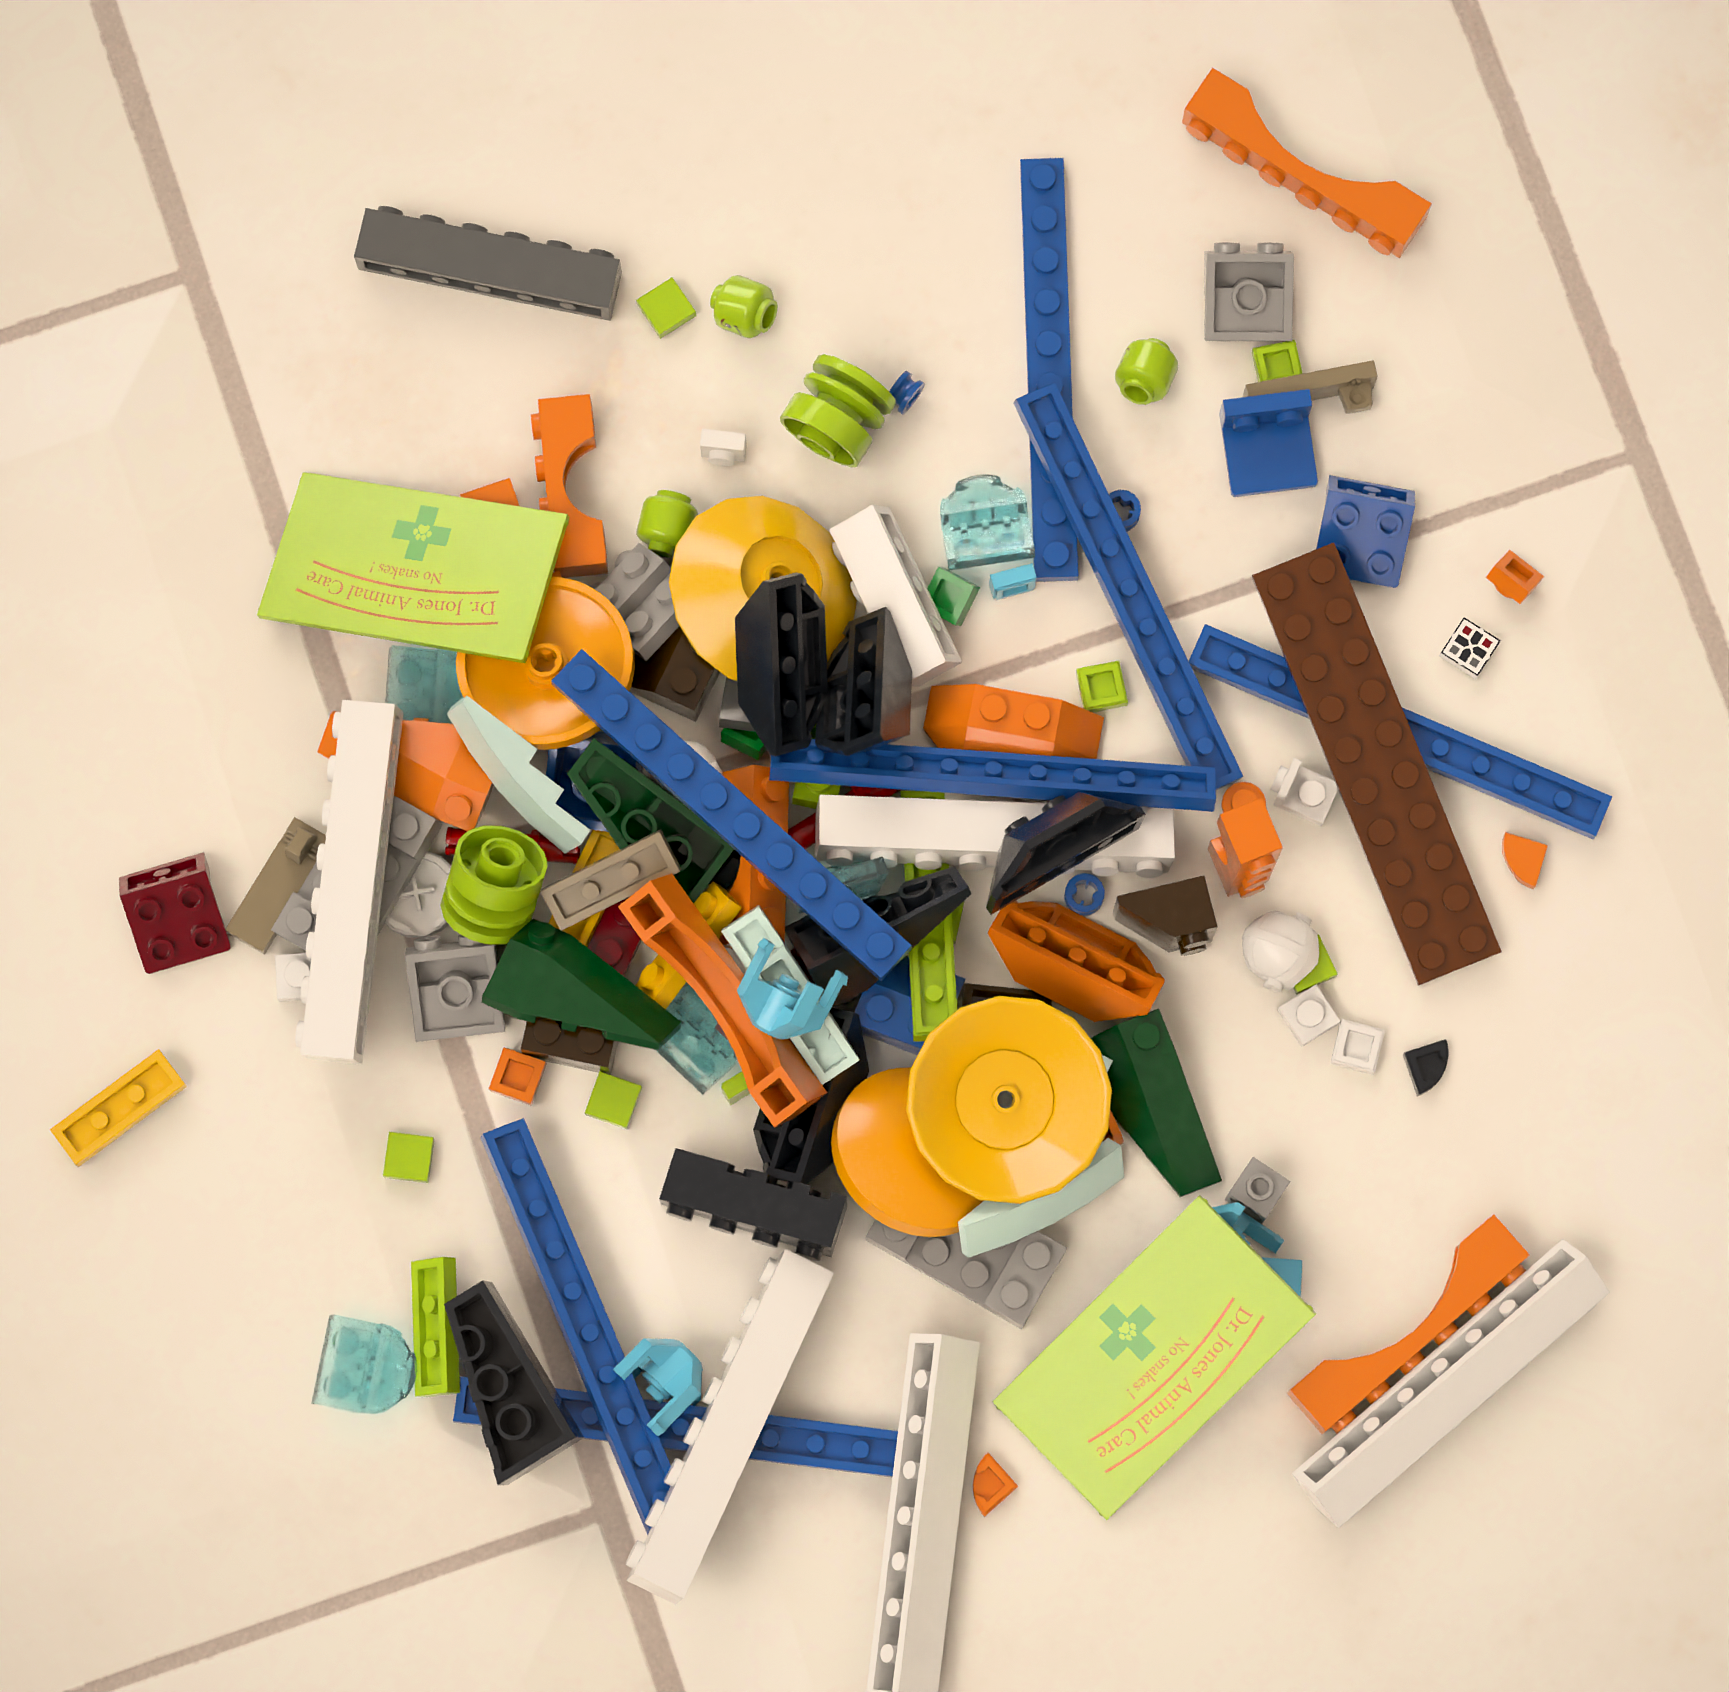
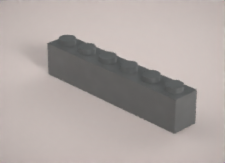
[354,206,622,321]

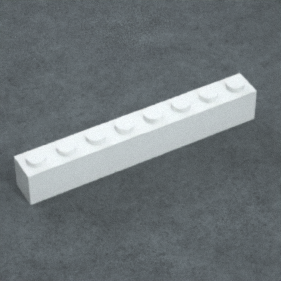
[295,700,404,1064]
[815,795,1175,878]
[1292,1239,1610,1528]
[625,1249,834,1605]
[866,1333,980,1692]

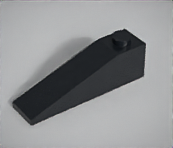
[785,866,972,1009]

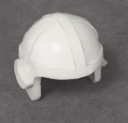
[1242,911,1319,992]

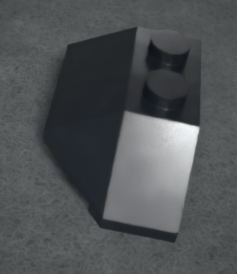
[735,572,828,756]
[815,607,912,756]
[986,792,1146,915]
[753,1008,869,1184]

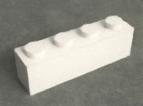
[829,505,962,687]

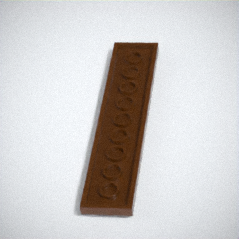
[1252,542,1502,986]

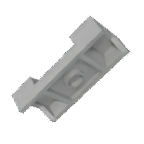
[271,796,442,950]
[866,1220,1067,1329]

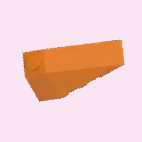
[317,711,494,831]

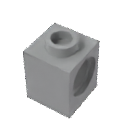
[1225,1157,1291,1224]

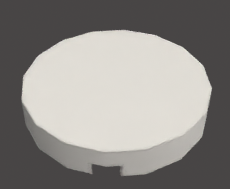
[385,851,451,938]

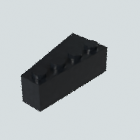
[659,1148,848,1261]
[444,1280,584,1485]

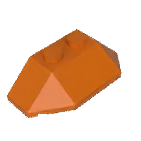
[923,684,1104,759]
[987,900,1165,1022]

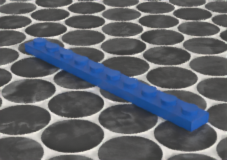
[1020,158,1078,582]
[1013,382,1244,790]
[1189,624,1612,840]
[551,649,912,982]
[769,739,1216,812]
[480,1118,671,1535]
[453,1376,898,1477]

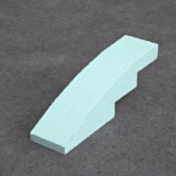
[447,696,590,853]
[721,905,860,1085]
[958,1138,1124,1258]

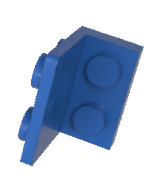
[1219,389,1318,497]
[1316,475,1415,588]

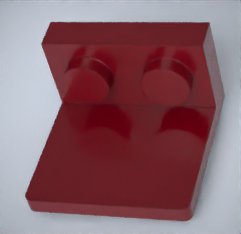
[119,852,231,974]

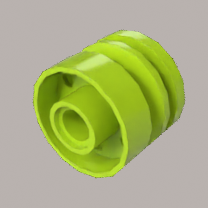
[780,354,896,467]
[440,826,548,944]

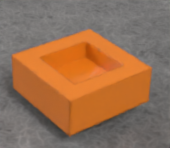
[1485,550,1544,604]
[489,1047,547,1106]

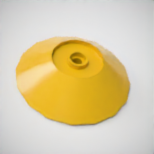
[668,496,857,681]
[906,996,1112,1204]

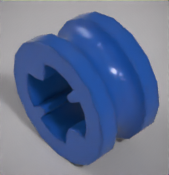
[889,371,925,415]
[1109,489,1141,532]
[1064,873,1105,916]

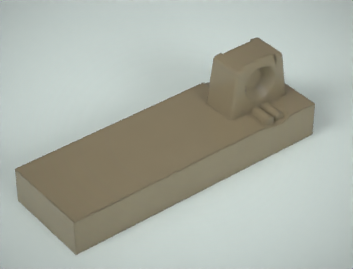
[1243,360,1378,414]
[225,817,326,955]
[540,829,681,931]

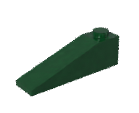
[567,738,734,903]
[481,918,682,1050]
[1091,1008,1222,1197]

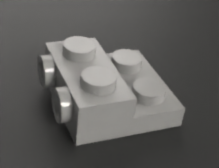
[1204,242,1294,341]
[590,543,679,661]
[405,934,505,1042]

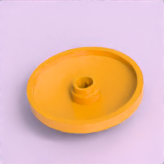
[456,577,635,750]
[831,1067,983,1237]

